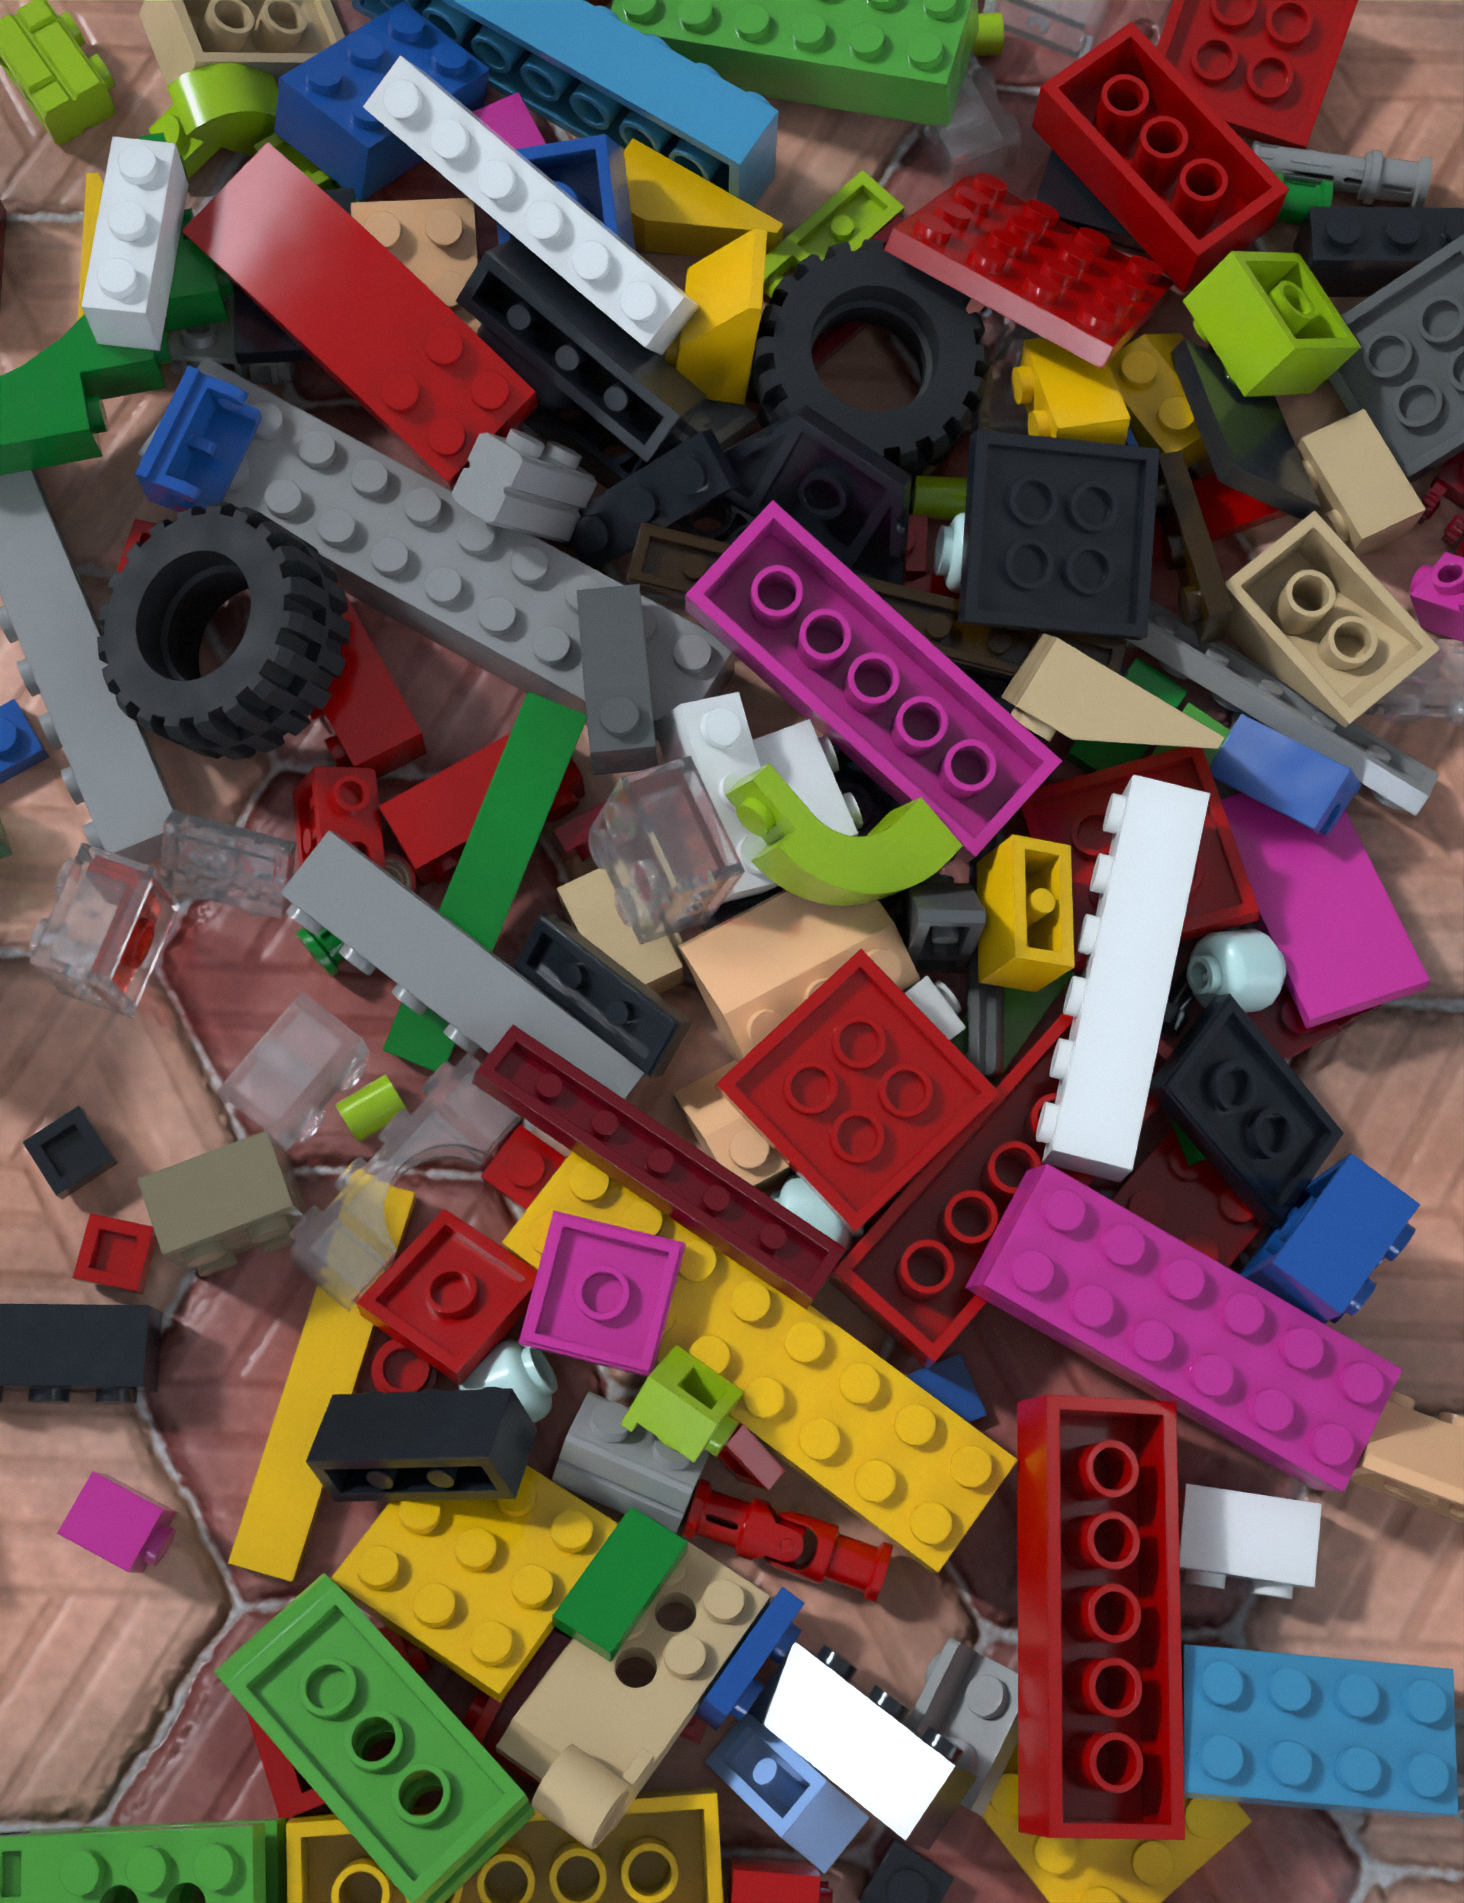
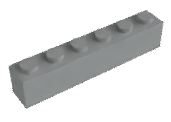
[280,830,644,1099]

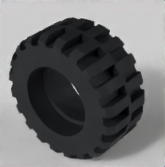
[748,239,989,480]
[97,503,350,760]

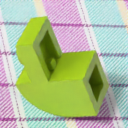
[148,62,278,179]

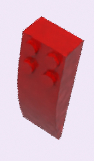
[182,142,538,491]

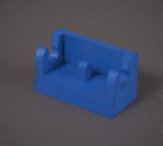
[135,365,262,512]
[1209,714,1362,835]

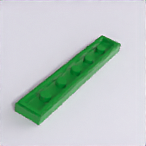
[382,691,587,1074]

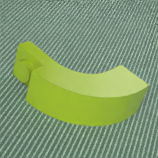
[725,763,963,906]

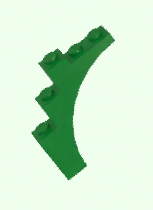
[0,132,234,476]

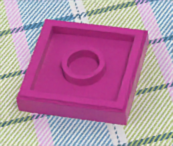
[519,1211,686,1377]

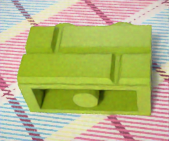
[0,0,116,146]

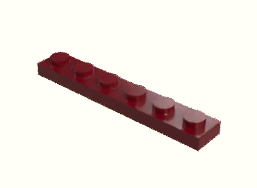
[472,1024,846,1310]

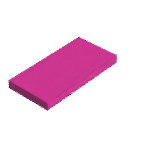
[1221,793,1430,1029]

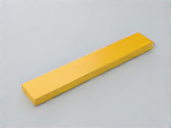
[228,1175,417,1582]

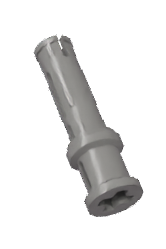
[1252,141,1433,208]

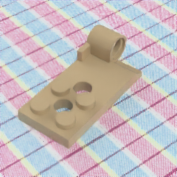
[496,1534,771,1850]

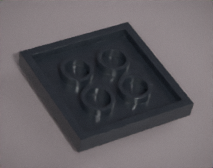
[958,430,1159,640]

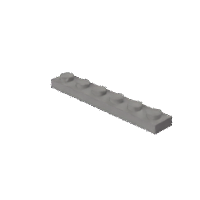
[1122,599,1439,816]

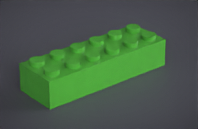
[611,0,979,128]

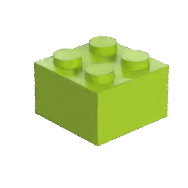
[1183,251,1361,397]

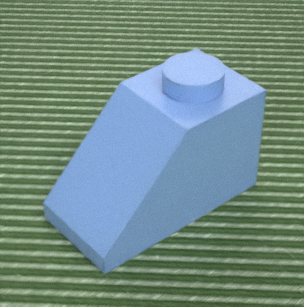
[705,1712,869,1874]

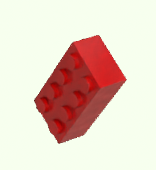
[1032,22,1289,293]

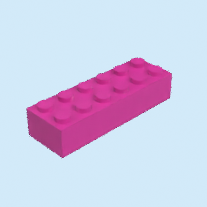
[685,500,1062,864]
[965,1163,1403,1492]

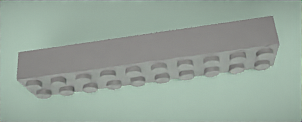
[137,357,735,767]

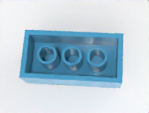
[1181,1644,1458,1818]

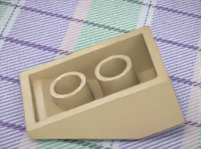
[139,0,345,87]
[1225,511,1440,728]
[1001,632,1225,749]

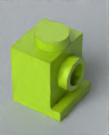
[621,1345,744,1462]

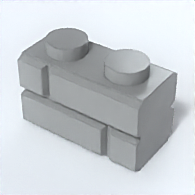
[451,428,597,543]
[551,1392,710,1534]

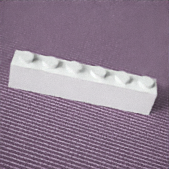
[363,55,700,355]
[1036,774,1210,1182]

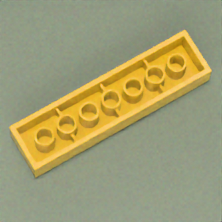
[502,1152,1018,1573]

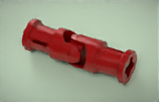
[682,1479,893,1603]

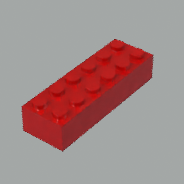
[829,1013,1174,1369]
[1017,1394,1185,1840]

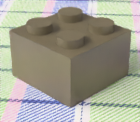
[137,1130,313,1276]

